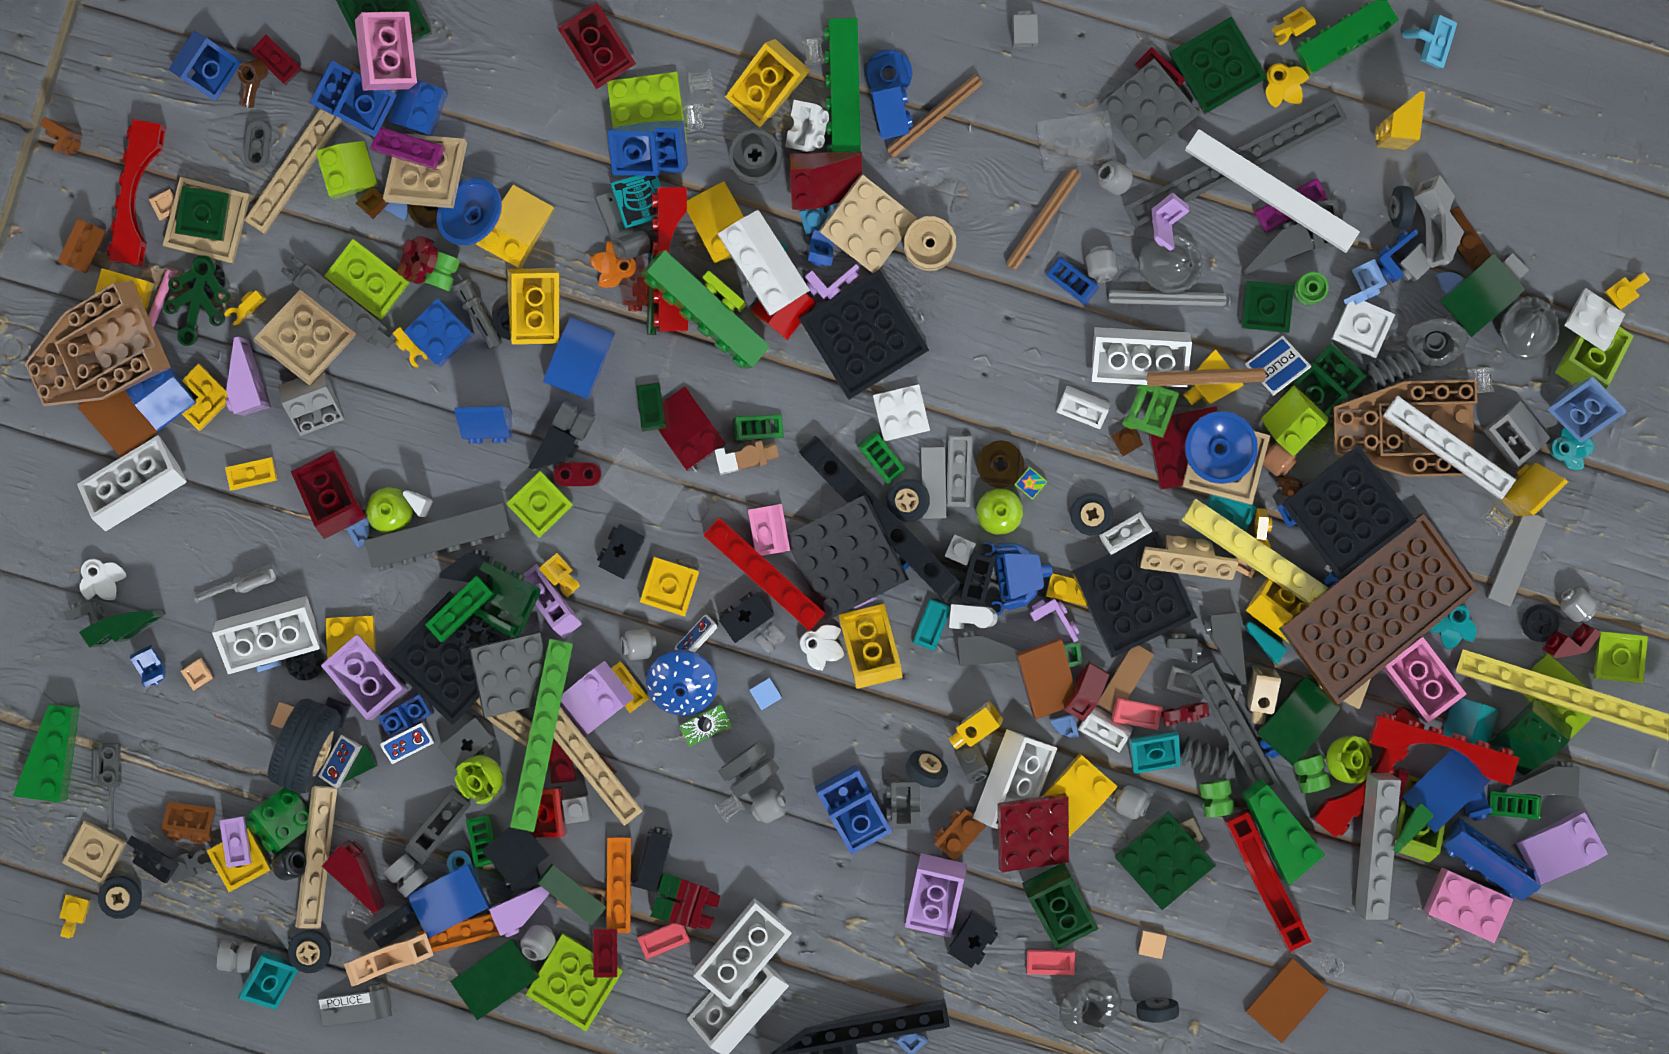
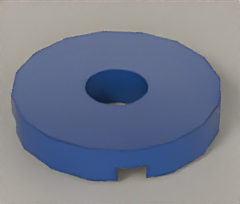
[865,49,912,90]

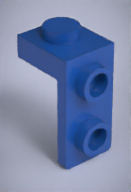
[1376,229,1419,283]

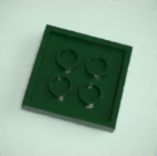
[336,0,432,44]
[1169,16,1267,115]
[1115,810,1216,910]

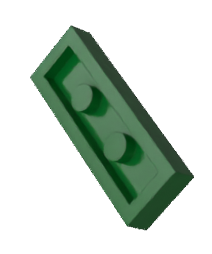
[425,576,495,642]

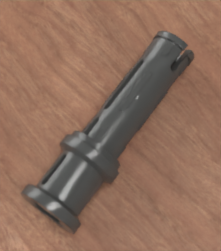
[452,279,503,349]

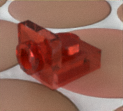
[622,277,648,312]

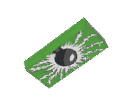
[679,704,732,747]

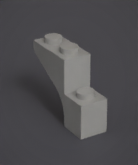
[1414,175,1464,268]

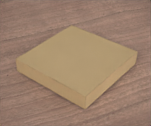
[62,820,127,884]

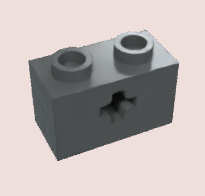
[438,716,496,769]

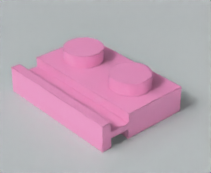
[748,504,790,556]

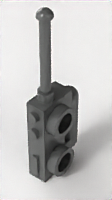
[91,743,122,830]

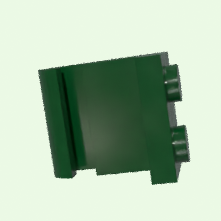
[475,561,540,638]

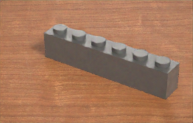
[364,503,512,571]

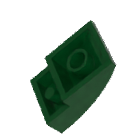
[1439,253,1525,337]
[1281,340,1367,416]
[79,610,166,648]
[1257,676,1341,765]
[450,938,540,1020]

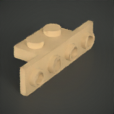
[1140,535,1239,580]

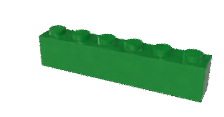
[825,18,861,153]
[641,250,770,369]

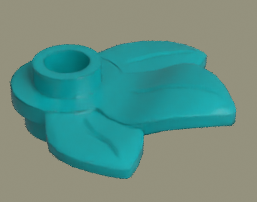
[1550,427,1595,470]
[1429,604,1477,650]

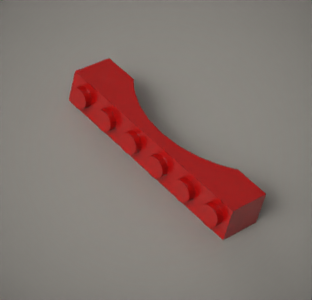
[107,119,167,267]
[652,187,688,332]
[703,518,825,631]
[1310,707,1425,838]
[1368,712,1519,785]
[1223,810,1312,952]

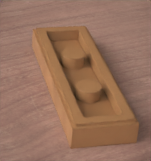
[1098,646,1154,713]

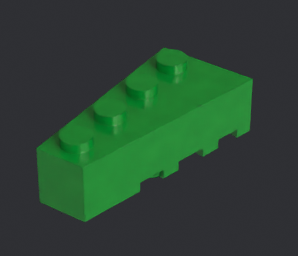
[1294,0,1399,76]
[13,703,80,803]
[1242,779,1325,886]

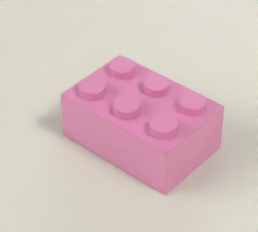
[355,12,417,90]
[1383,637,1466,723]
[1423,867,1514,943]

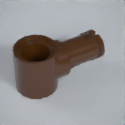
[237,59,268,108]

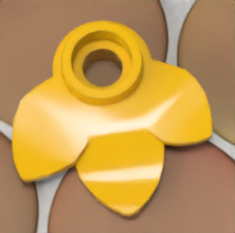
[1265,63,1309,108]

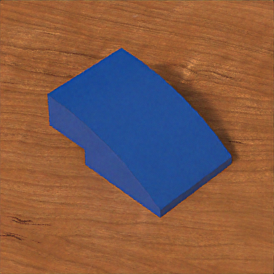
[308,60,397,137]
[607,121,688,176]
[543,317,615,400]
[1402,749,1491,833]
[815,765,893,855]
[407,864,491,939]

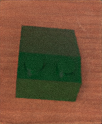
[1489,698,1572,776]
[1022,862,1099,950]

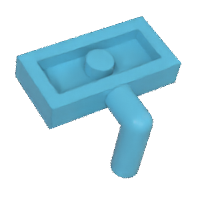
[1402,15,1457,68]

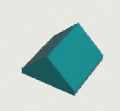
[1443,698,1500,744]
[1128,729,1181,774]
[237,950,298,1010]

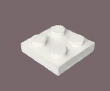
[1564,288,1625,351]
[1331,295,1395,359]
[873,384,930,442]

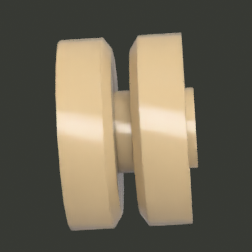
[904,216,956,271]

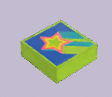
[1014,467,1048,500]

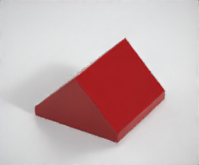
[750,293,816,340]
[530,786,567,838]

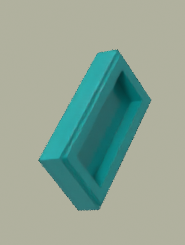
[912,599,951,651]

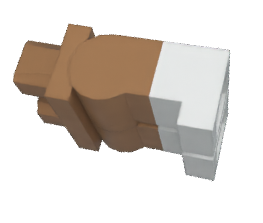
[715,441,779,475]

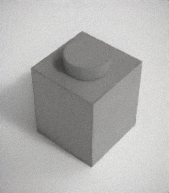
[1012,11,1038,48]
[1397,243,1430,282]
[944,534,976,566]
[562,794,592,824]

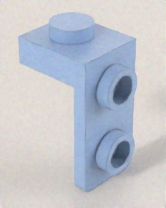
[1344,259,1387,305]

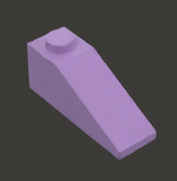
[523,564,582,639]
[488,886,550,937]

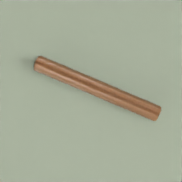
[886,74,982,157]
[1006,168,1081,270]
[1146,368,1266,387]

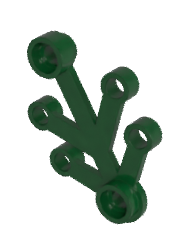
[163,255,230,346]

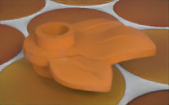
[589,241,637,288]

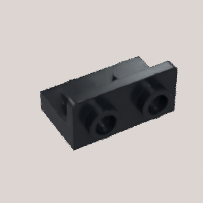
[127,835,179,884]
[364,903,420,948]

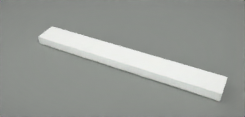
[1185,129,1360,253]

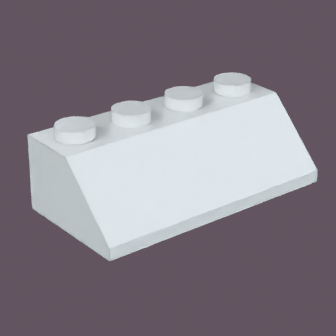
[718,210,810,316]
[1092,327,1192,387]
[77,435,186,531]
[212,596,320,674]
[973,729,1057,829]
[693,898,792,1006]
[687,964,789,1054]

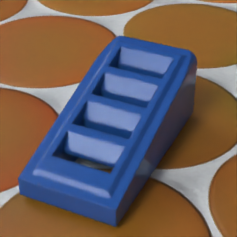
[1046,256,1099,306]

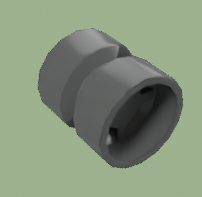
[552,399,596,442]

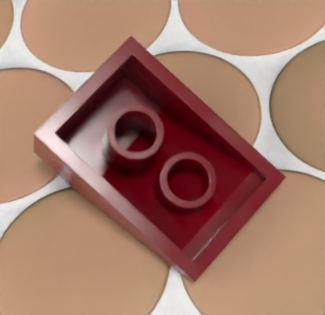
[557,1,636,89]
[790,152,862,210]
[658,386,726,471]
[291,450,367,539]
[321,840,386,915]

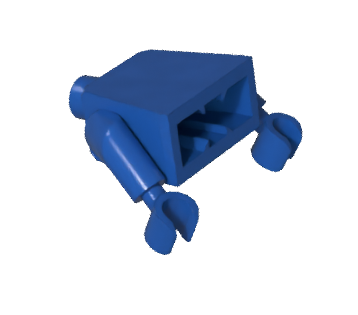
[983,542,1053,615]

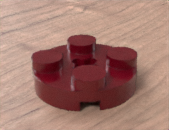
[397,236,438,284]
[1161,702,1210,727]

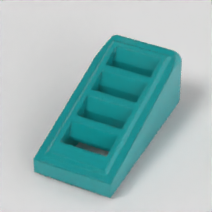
[1244,621,1288,664]

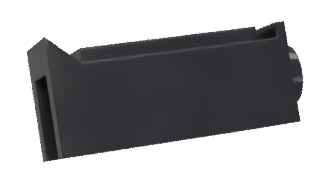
[630,826,673,893]

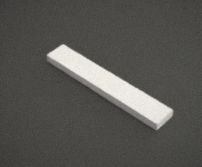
[1383,396,1516,500]

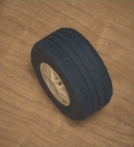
[267,698,341,794]

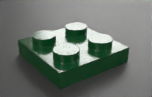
[175,186,231,242]
[1241,281,1294,333]

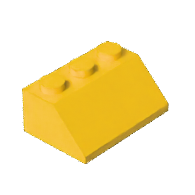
[1374,91,1425,150]
[1246,578,1308,644]

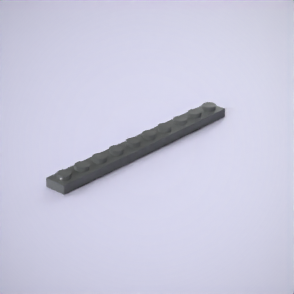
[1124,98,1347,228]

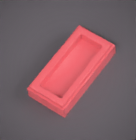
[1111,697,1163,730]
[637,923,690,959]
[1027,949,1075,975]

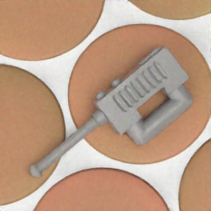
[194,563,277,603]

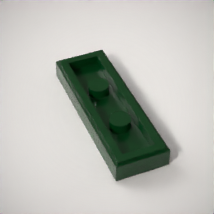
[537,863,607,926]

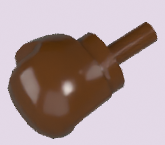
[1277,476,1303,497]

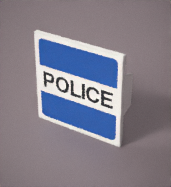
[1245,336,1311,396]

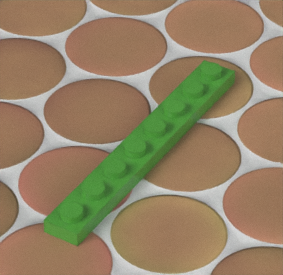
[510,639,573,832]

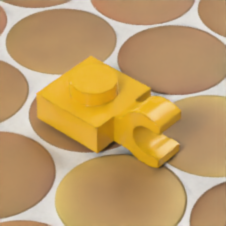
[1271,6,1316,45]
[1604,272,1650,310]
[224,290,267,326]
[393,327,429,368]
[1254,508,1272,549]
[539,553,580,597]
[59,894,91,939]

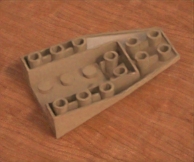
[24,281,171,407]
[1333,380,1479,477]

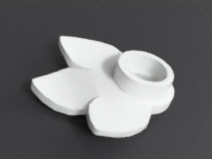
[80,559,127,600]
[799,625,844,671]

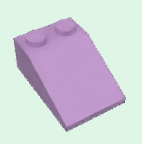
[225,336,271,416]
[321,634,408,720]
[560,661,634,737]
[1515,809,1608,885]
[905,853,967,938]

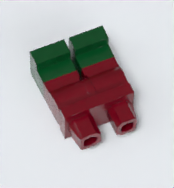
[650,873,721,929]

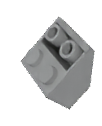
[279,371,344,436]
[1483,400,1550,467]

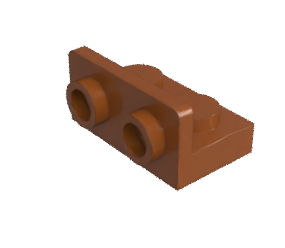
[39,117,83,156]
[58,218,106,273]
[161,802,216,844]
[933,806,986,861]

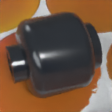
[271,847,307,881]

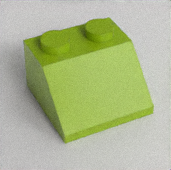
[315,141,378,200]
[1261,385,1329,457]

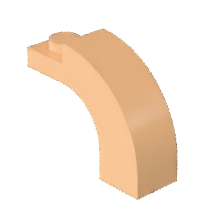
[344,933,434,986]

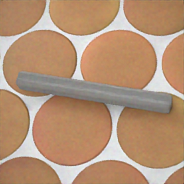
[1108,290,1226,306]

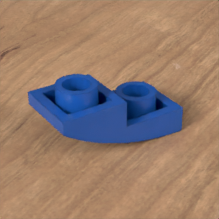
[378,694,434,738]

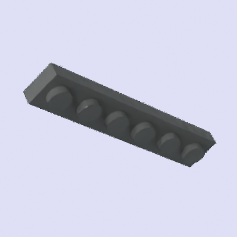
[1191,661,1280,790]

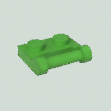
[1122,384,1179,438]

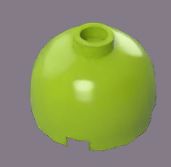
[366,487,414,534]
[976,488,1023,535]
[1326,736,1372,783]
[455,755,503,804]

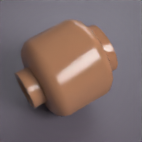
[1263,442,1297,476]

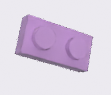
[219,816,252,868]

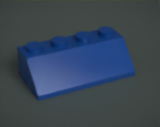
[1442,817,1541,901]

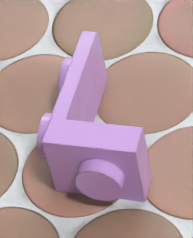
[1151,192,1189,251]
[805,264,860,300]
[1029,599,1079,642]

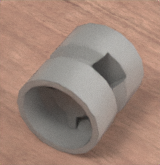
[383,853,429,898]
[217,940,257,974]

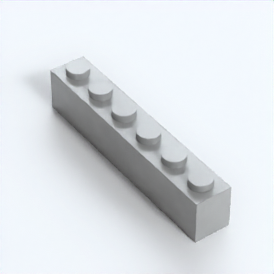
[1355,773,1401,920]

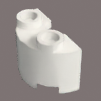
[785,100,829,151]

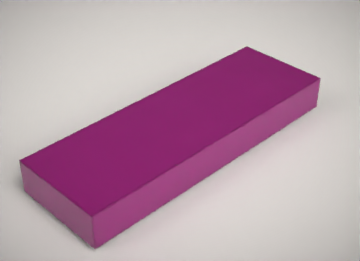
[370,127,444,170]
[1254,178,1328,233]

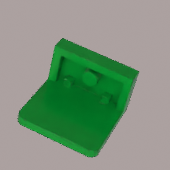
[245,788,309,855]

